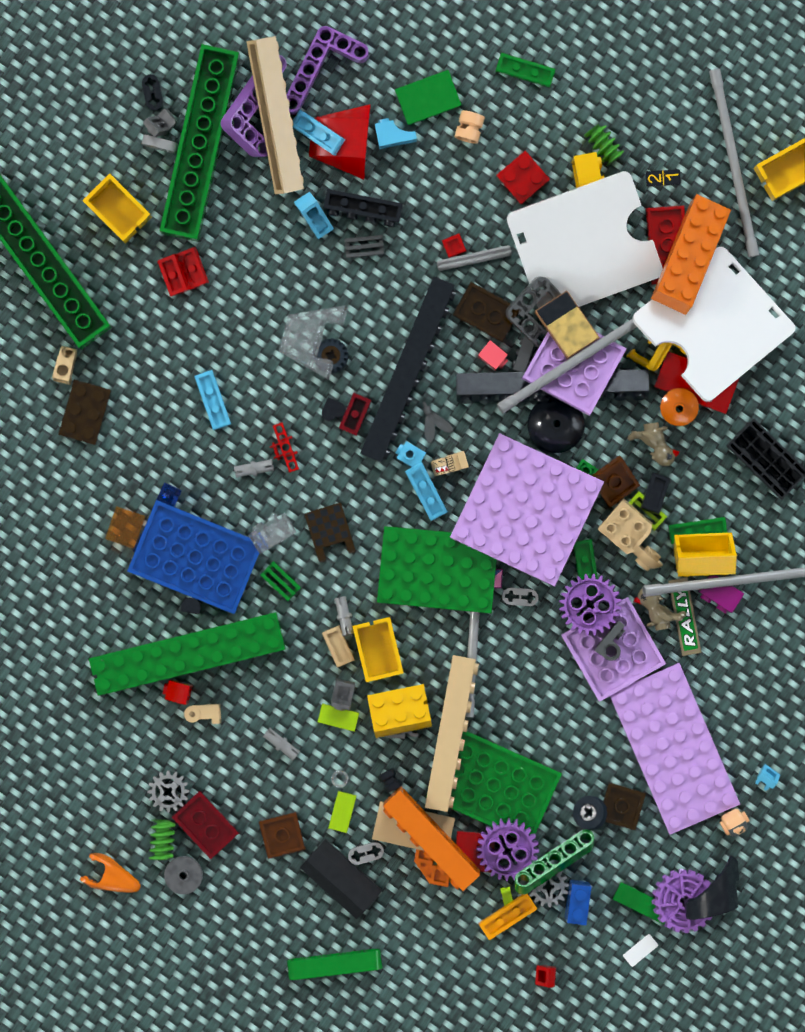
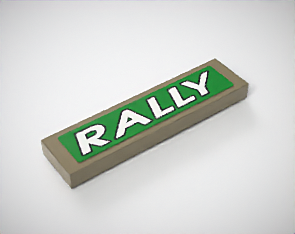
[668,577,701,656]

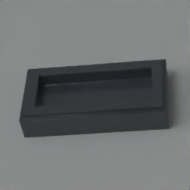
[640,472,670,515]

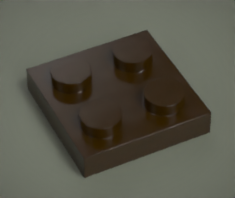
[603,782,646,830]

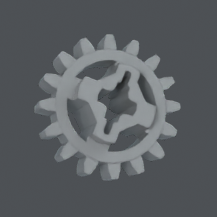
[147,770,190,813]
[529,870,569,907]

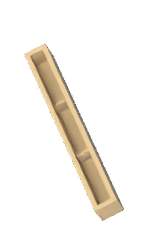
[246,36,304,194]
[425,655,479,812]

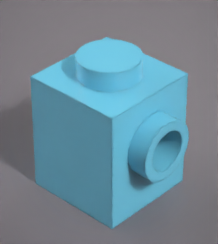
[395,441,426,467]

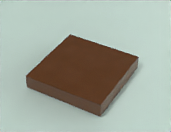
[592,455,641,508]
[259,812,306,859]

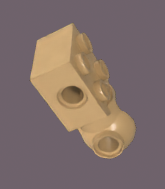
[598,498,663,571]

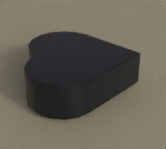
[322,397,346,421]

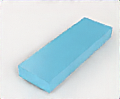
[293,110,346,156]
[194,370,231,431]
[405,462,447,521]

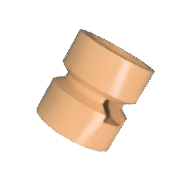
[454,110,485,144]

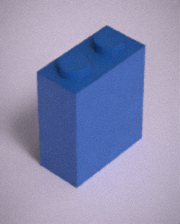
[564,879,591,925]

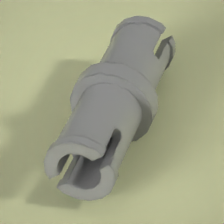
[234,459,274,478]
[334,596,354,637]
[263,727,300,761]

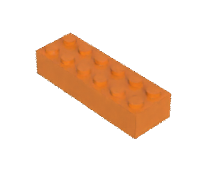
[651,194,731,315]
[383,786,480,891]

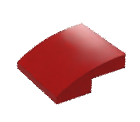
[157,247,209,297]

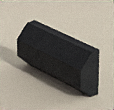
[727,419,805,500]
[299,839,382,919]

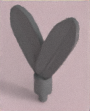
[422,402,453,443]

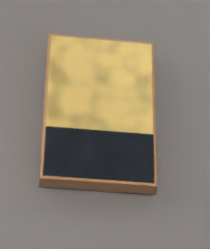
[535,291,600,359]

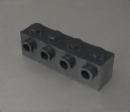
[324,189,403,227]

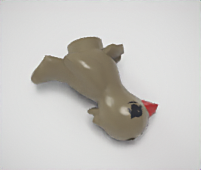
[627,422,680,467]
[633,589,687,631]

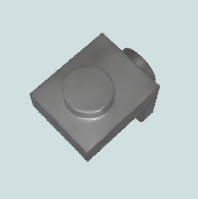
[143,108,177,137]
[331,679,355,711]

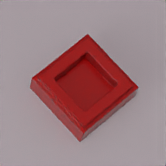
[442,234,466,258]

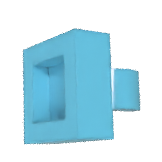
[755,764,780,791]

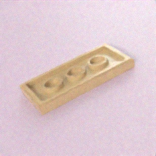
[372,801,455,851]

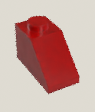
[162,680,193,705]

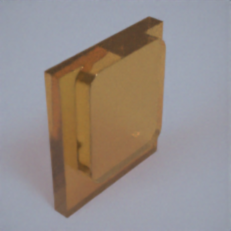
[105,506,145,549]

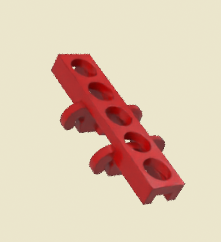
[269,422,299,473]

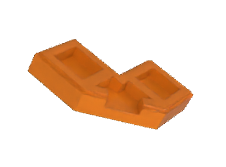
[414,849,450,887]

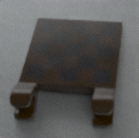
[304,502,356,563]

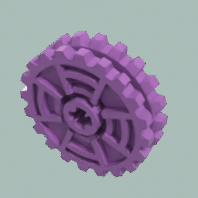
[652,869,712,933]

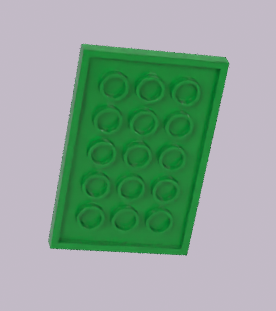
[377,526,497,614]
[425,731,562,838]

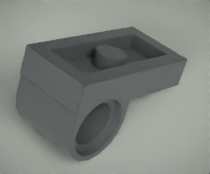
[594,620,625,661]

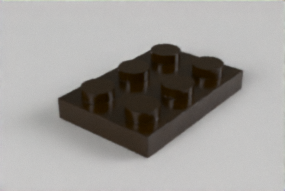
[58,379,112,445]

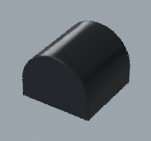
[180,598,202,614]

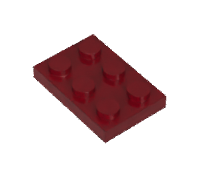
[172,791,239,859]

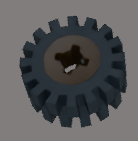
[314,338,348,374]

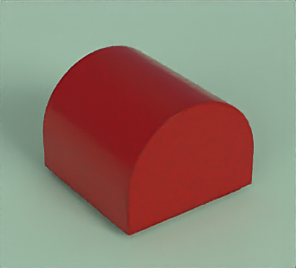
[535,965,556,988]

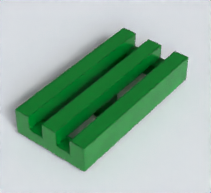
[261,561,301,601]

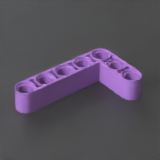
[287,26,369,115]
[221,55,287,157]

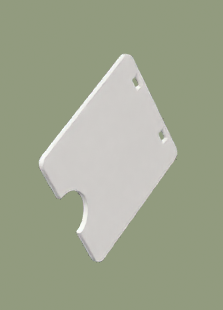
[507,171,663,309]
[633,247,795,402]

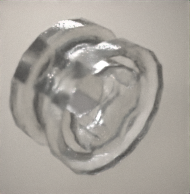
[331,770,349,788]

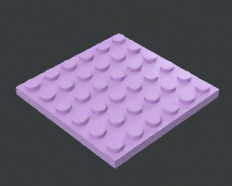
[450,433,604,587]

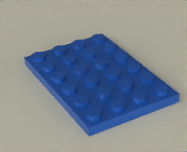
[127,500,263,614]

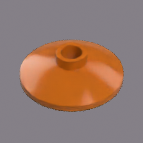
[660,388,699,426]

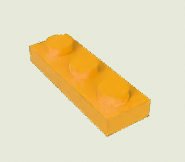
[478,894,537,940]

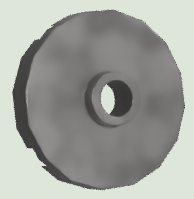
[164,856,203,894]

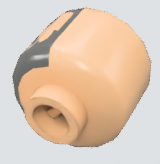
[720,809,750,837]

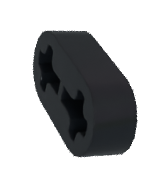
[142,74,163,111]

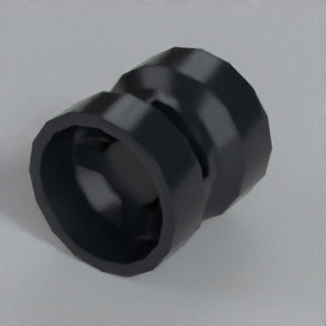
[377,767,403,794]

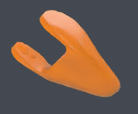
[80,853,141,893]

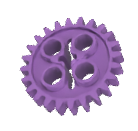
[559,574,622,636]
[476,818,539,881]

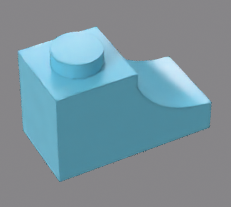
[375,118,417,149]
[294,192,334,239]

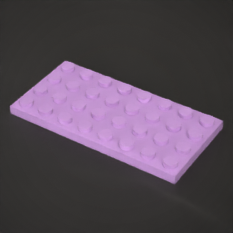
[610,663,740,835]

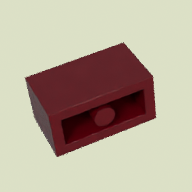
[339,393,372,437]

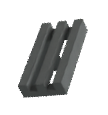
[344,235,384,258]

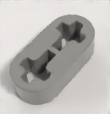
[141,135,179,154]
[502,588,538,606]
[348,842,384,865]

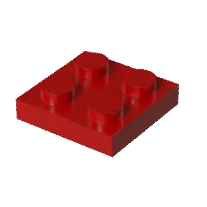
[496,151,550,205]

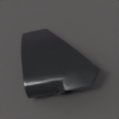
[684,856,739,920]

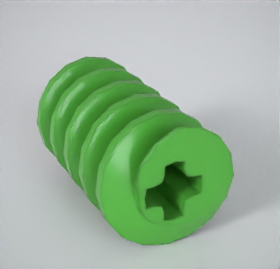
[584,124,624,167]
[149,819,175,860]

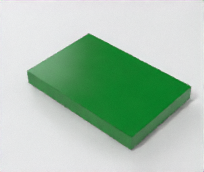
[395,70,462,126]

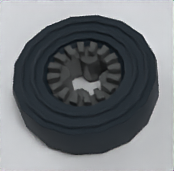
[573,795,607,830]

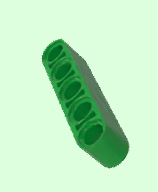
[515,830,595,895]
[287,949,382,980]

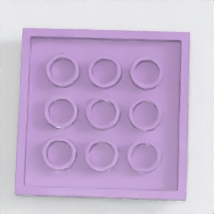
[522,332,626,416]
[561,597,666,702]

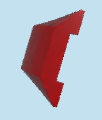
[309,104,371,180]

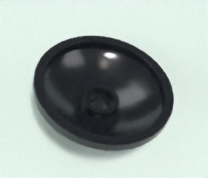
[527,400,585,453]

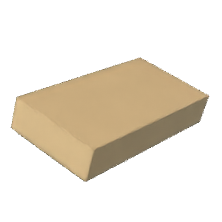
[322,625,355,668]

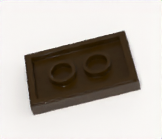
[452,282,519,343]

